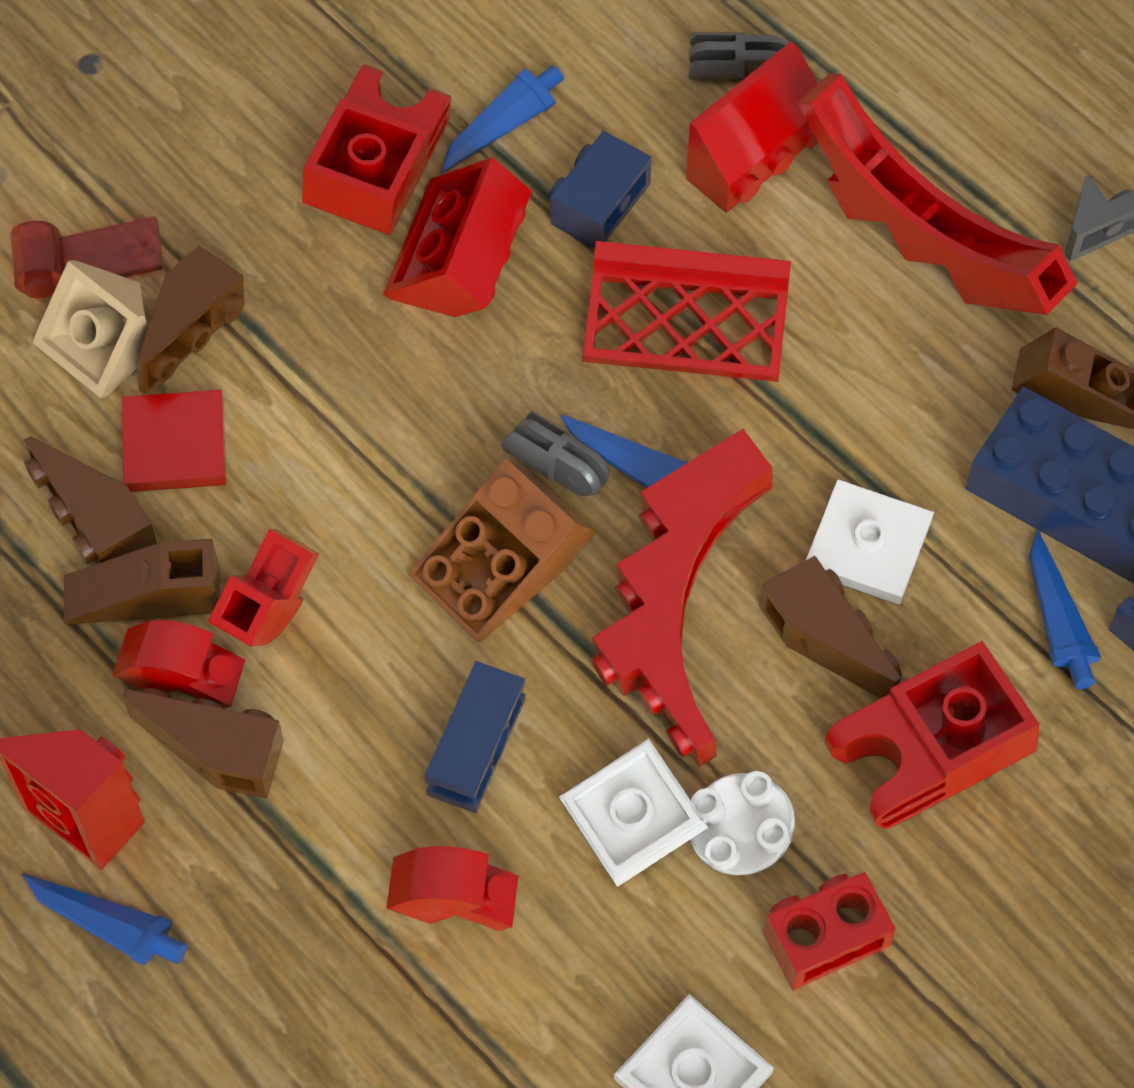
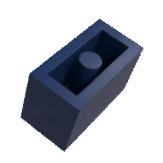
[548,131,652,248]

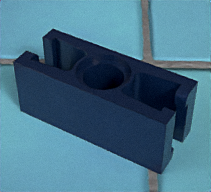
[424,661,526,813]

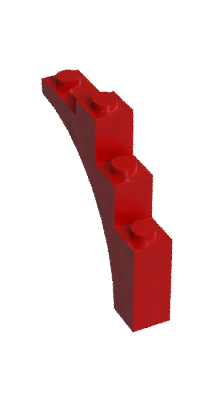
[798,73,1078,315]
[591,429,772,767]

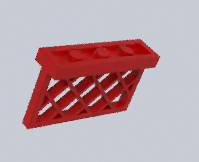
[582,241,791,382]

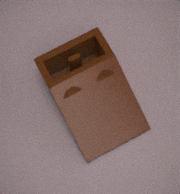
[408,458,597,642]

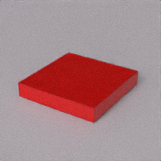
[122,389,227,492]

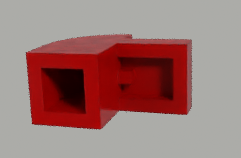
[208,529,320,647]
[112,620,245,709]
[386,846,519,931]

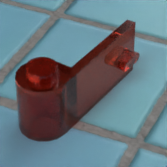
[10,216,164,299]

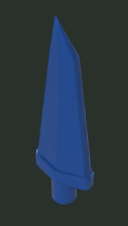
[441,65,563,174]
[559,414,689,488]
[1029,529,1101,689]
[21,873,187,965]

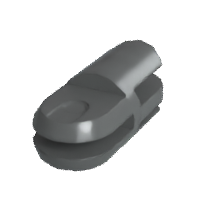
[689,32,788,79]
[501,410,609,496]

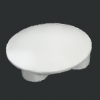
[690,771,795,875]

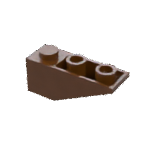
[137,245,245,394]
[1011,327,1134,429]
[24,436,157,564]
[64,538,220,625]
[759,556,902,698]
[122,688,284,799]

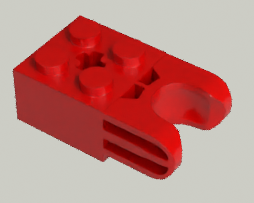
[302,64,451,235]
[825,641,1040,829]

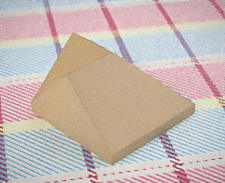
[32,260,148,398]

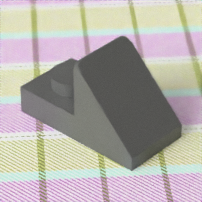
[1064,175,1134,262]

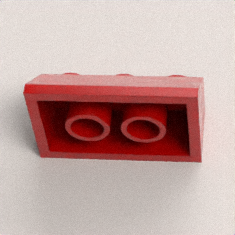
[686,41,819,213]
[383,157,532,317]
[0,729,145,870]

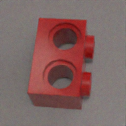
[763,872,896,991]

